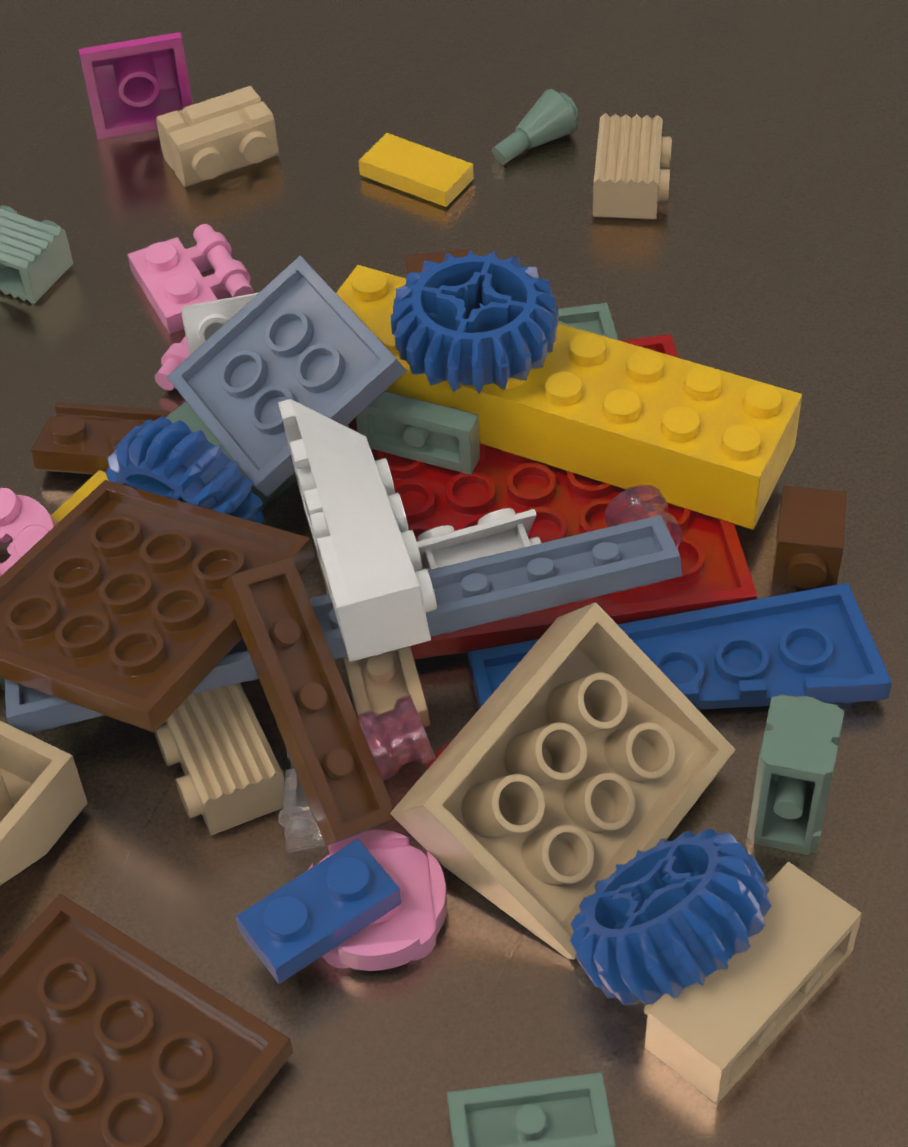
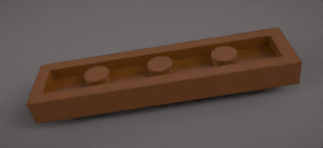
[222,557,395,847]

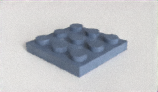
[167,255,407,497]

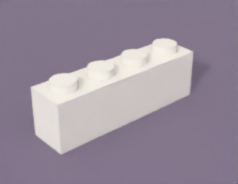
[278,399,437,662]

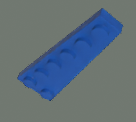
[467,583,892,709]

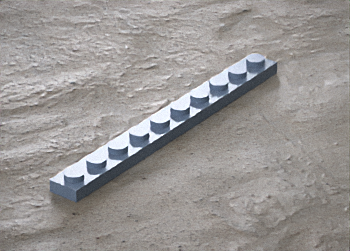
[5,515,682,734]

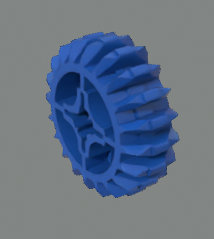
[391,249,558,394]
[106,416,265,524]
[570,829,772,1005]

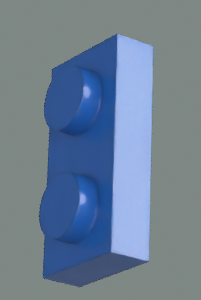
[235,839,401,984]

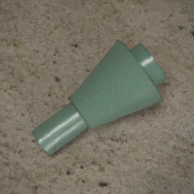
[492,89,578,165]

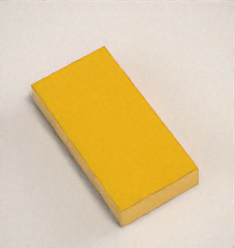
[358,133,474,207]

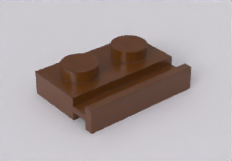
[31,402,170,474]

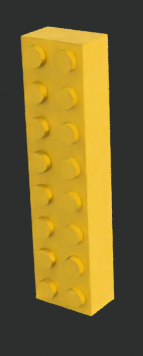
[336,265,802,530]

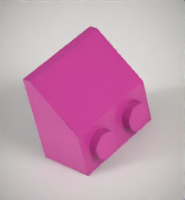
[78,32,193,140]

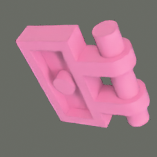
[127,224,254,334]

